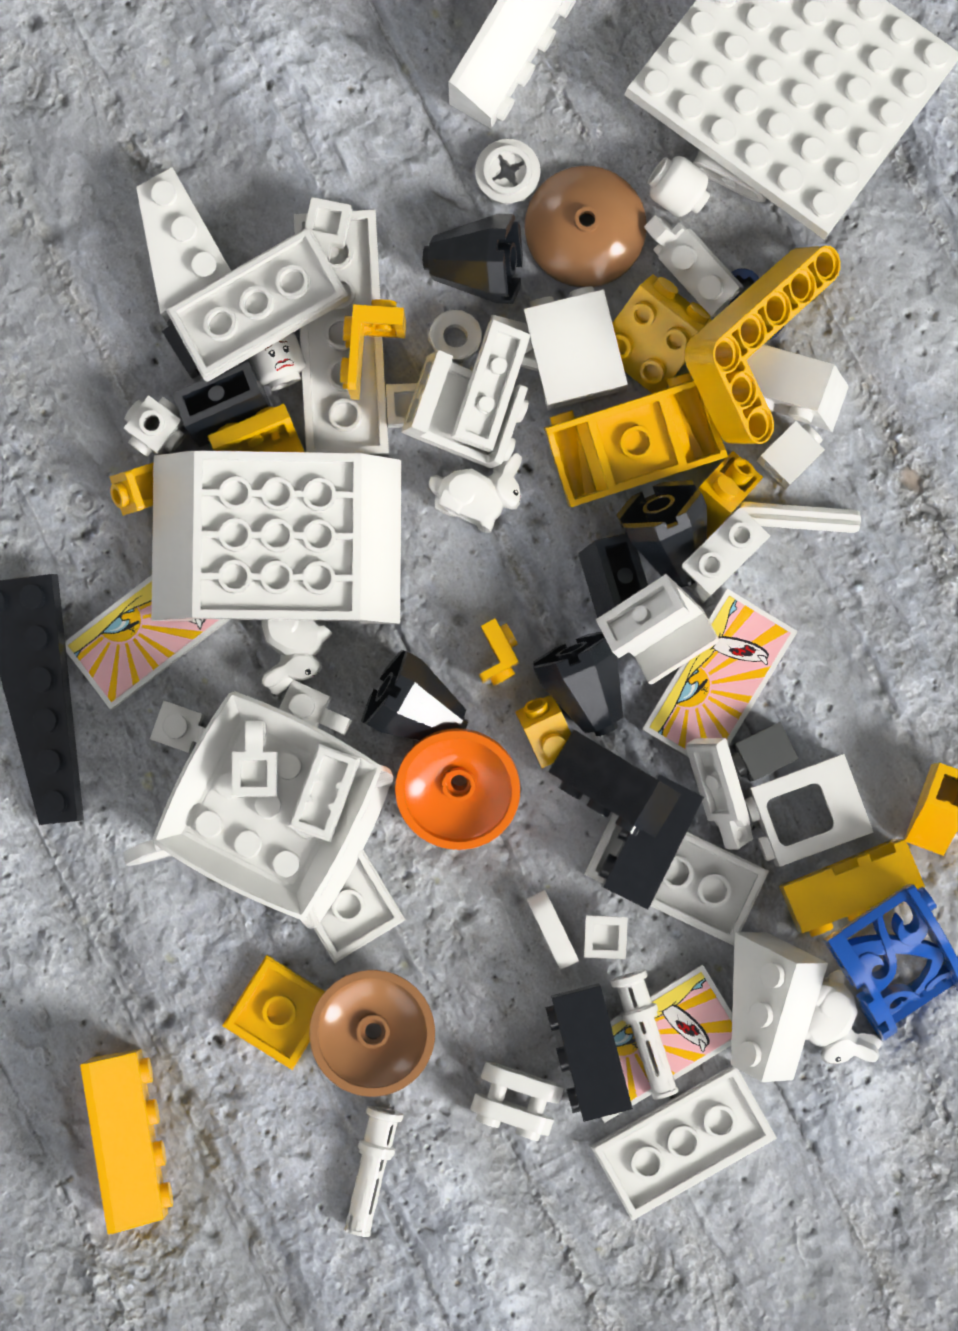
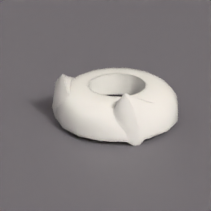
[428,310,482,364]

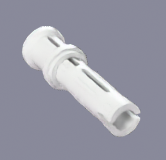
[610,969,679,1100]
[344,1106,404,1237]

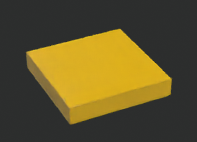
[222,954,325,1070]

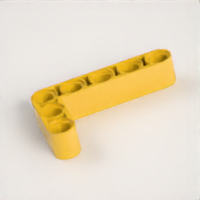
[684,246,841,444]

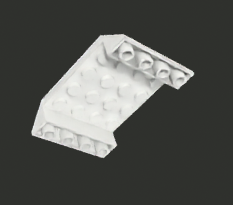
[151,451,401,624]

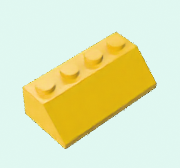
[80,1049,173,1234]

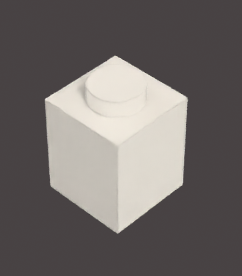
[757,421,825,490]

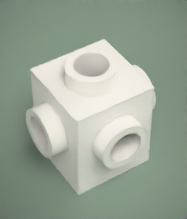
[124,395,186,457]

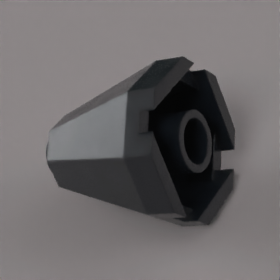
[422,214,523,304]
[616,480,707,587]
[533,631,623,736]
[361,649,468,740]

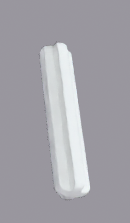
[739,502,861,533]

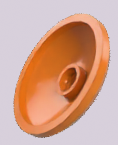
[395,728,520,850]

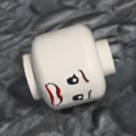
[248,333,306,391]

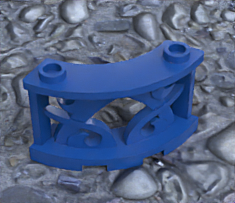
[823,884,958,1042]

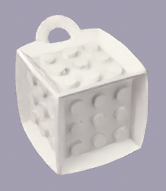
[123,691,393,929]

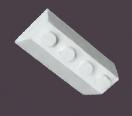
[448,0,576,129]

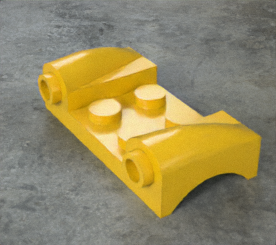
[544,372,728,507]

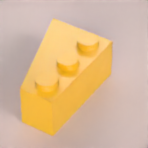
[779,839,925,937]

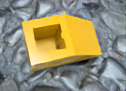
[698,451,763,539]
[904,763,958,856]

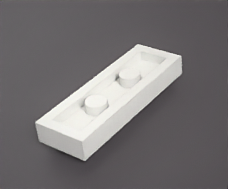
[451,320,531,452]

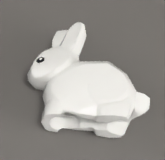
[428,452,522,533]
[261,620,332,695]
[805,970,882,1064]

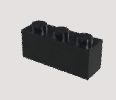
[548,730,681,838]
[598,774,704,910]
[545,983,633,1122]

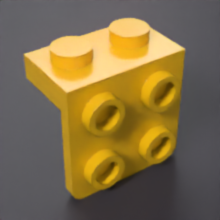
[612,274,712,393]
[340,299,406,400]
[208,404,305,452]

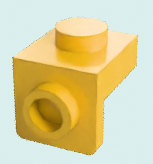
[109,462,154,516]
[479,618,519,686]
[515,695,571,769]

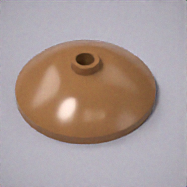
[525,166,647,288]
[309,970,435,1097]

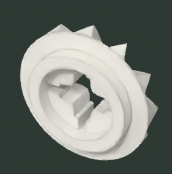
[475,139,540,205]

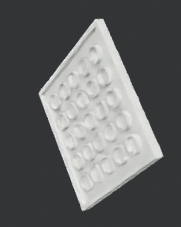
[625,0,958,240]

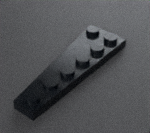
[0,574,84,825]

